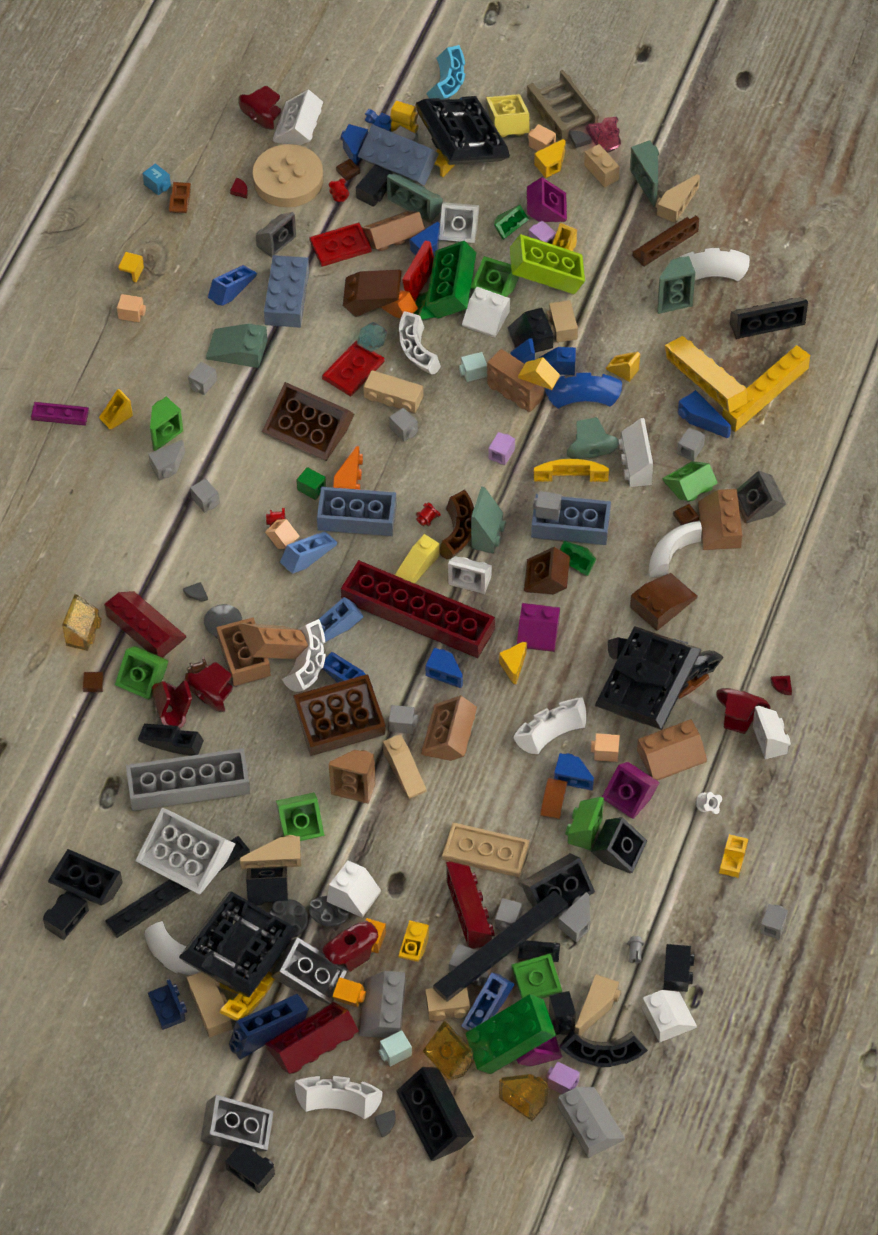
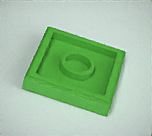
[511,953,562,999]

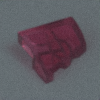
[585,117,621,153]

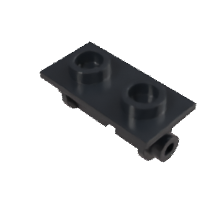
[518,940,560,962]

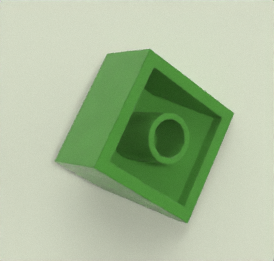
[471,256,519,297]
[150,396,183,451]
[662,461,718,502]
[115,646,169,700]
[276,792,325,841]
[565,797,604,850]

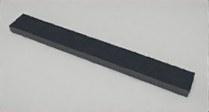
[105,836,250,938]
[433,891,568,1002]

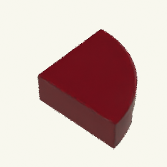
[230,178,248,199]
[770,675,792,695]

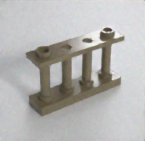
[527,70,599,141]

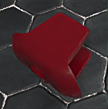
[238,86,281,130]
[185,662,233,712]
[152,681,192,728]
[716,688,771,734]
[323,921,378,972]

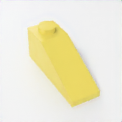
[395,534,440,583]

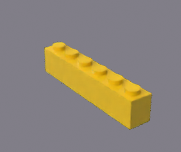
[665,336,748,413]
[722,345,810,432]

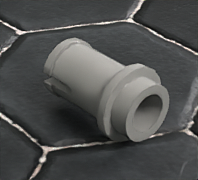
[628,936,644,964]

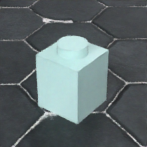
[459,352,487,382]
[379,1030,412,1067]

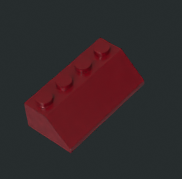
[104,591,187,658]
[446,861,495,949]
[265,1002,359,1074]

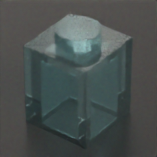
[357,322,388,352]

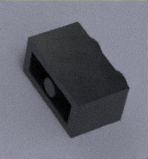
[356,164,393,207]
[43,891,89,940]
[663,944,695,992]
[549,991,576,1035]
[225,1143,275,1193]

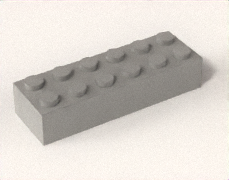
[126,748,250,811]

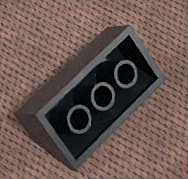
[730,297,808,339]
[396,1067,474,1161]

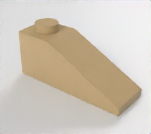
[656,174,700,223]
[383,734,427,799]
[240,835,301,870]
[575,975,621,1035]

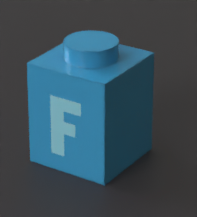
[142,163,171,195]

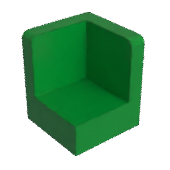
[296,467,326,500]

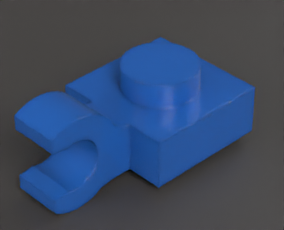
[365,109,392,132]

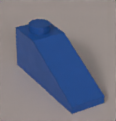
[208,265,257,306]
[678,390,731,438]
[322,652,373,687]
[461,973,515,1031]

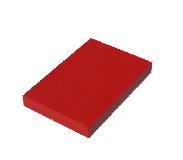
[309,222,372,267]
[402,240,434,302]
[322,341,385,397]

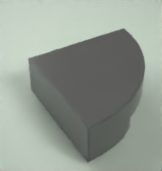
[569,131,592,148]
[183,582,208,601]
[375,1110,396,1137]

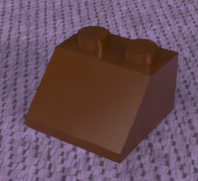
[524,547,570,595]

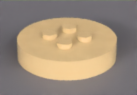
[253,144,324,207]

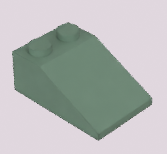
[630,140,659,207]
[206,324,268,368]
[471,486,506,554]

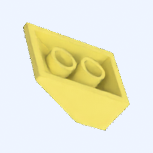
[486,94,530,137]

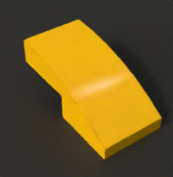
[719,834,749,878]

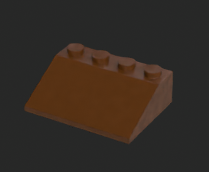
[262,382,355,461]
[293,674,386,756]

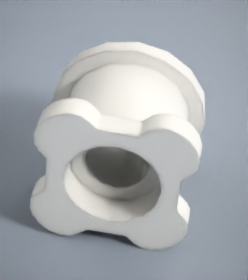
[696,792,722,814]

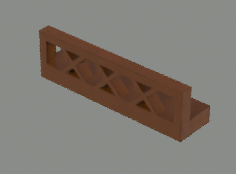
[632,215,699,266]

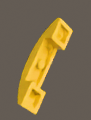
[534,459,609,482]
[220,972,275,1021]

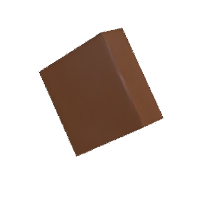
[336,159,361,181]
[673,504,699,525]
[83,672,104,692]

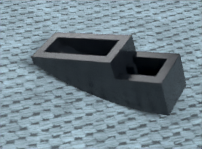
[138,723,204,756]

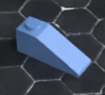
[280,532,338,574]
[319,597,364,642]

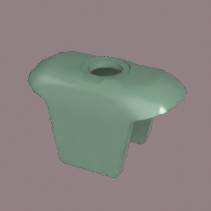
[567,417,619,459]

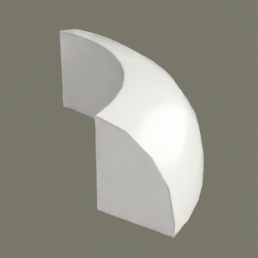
[680,248,750,281]
[399,311,441,374]
[649,521,702,578]
[282,619,326,692]
[514,697,586,754]
[144,921,200,976]
[295,1076,383,1119]

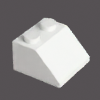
[439,202,479,243]
[462,287,510,338]
[448,556,492,594]
[753,706,791,759]
[327,861,381,918]
[642,990,697,1043]

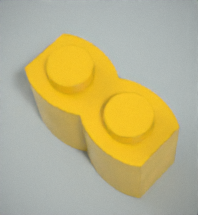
[390,100,419,134]

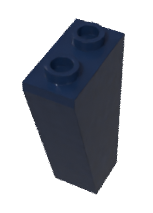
[229,994,309,1060]

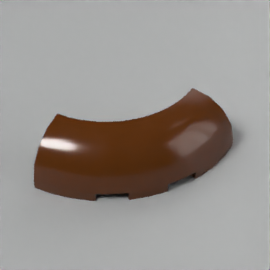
[440,490,474,560]

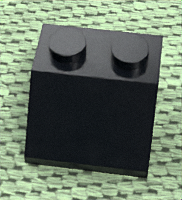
[508,308,554,353]
[591,817,647,873]
[246,866,288,905]

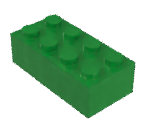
[425,240,477,319]
[465,994,556,1074]

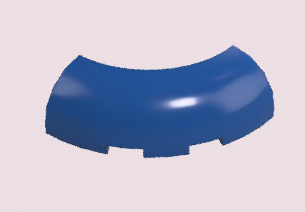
[545,373,622,409]

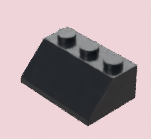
[48,849,123,906]
[520,853,595,909]

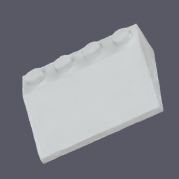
[136,807,235,894]

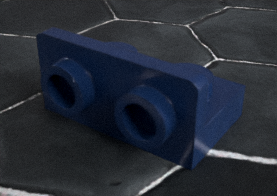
[148,979,187,1030]

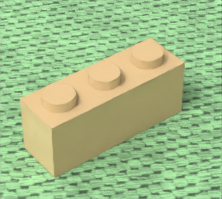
[364,370,423,413]
[187,972,234,1038]

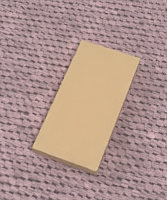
[442,823,530,878]

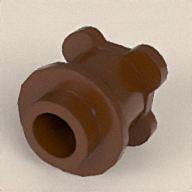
[187,657,208,674]

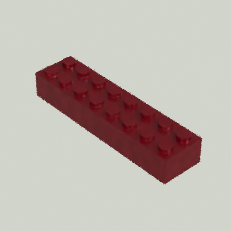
[341,560,495,658]

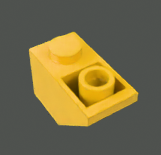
[534,139,566,178]
[398,920,429,962]

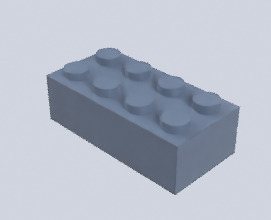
[358,124,439,186]
[264,255,309,328]
[317,487,397,536]
[531,494,611,545]

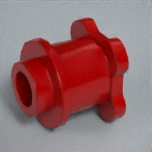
[328,178,350,202]
[416,502,441,526]
[266,508,286,526]

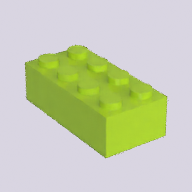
[509,234,585,294]

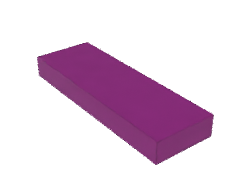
[31,402,89,426]

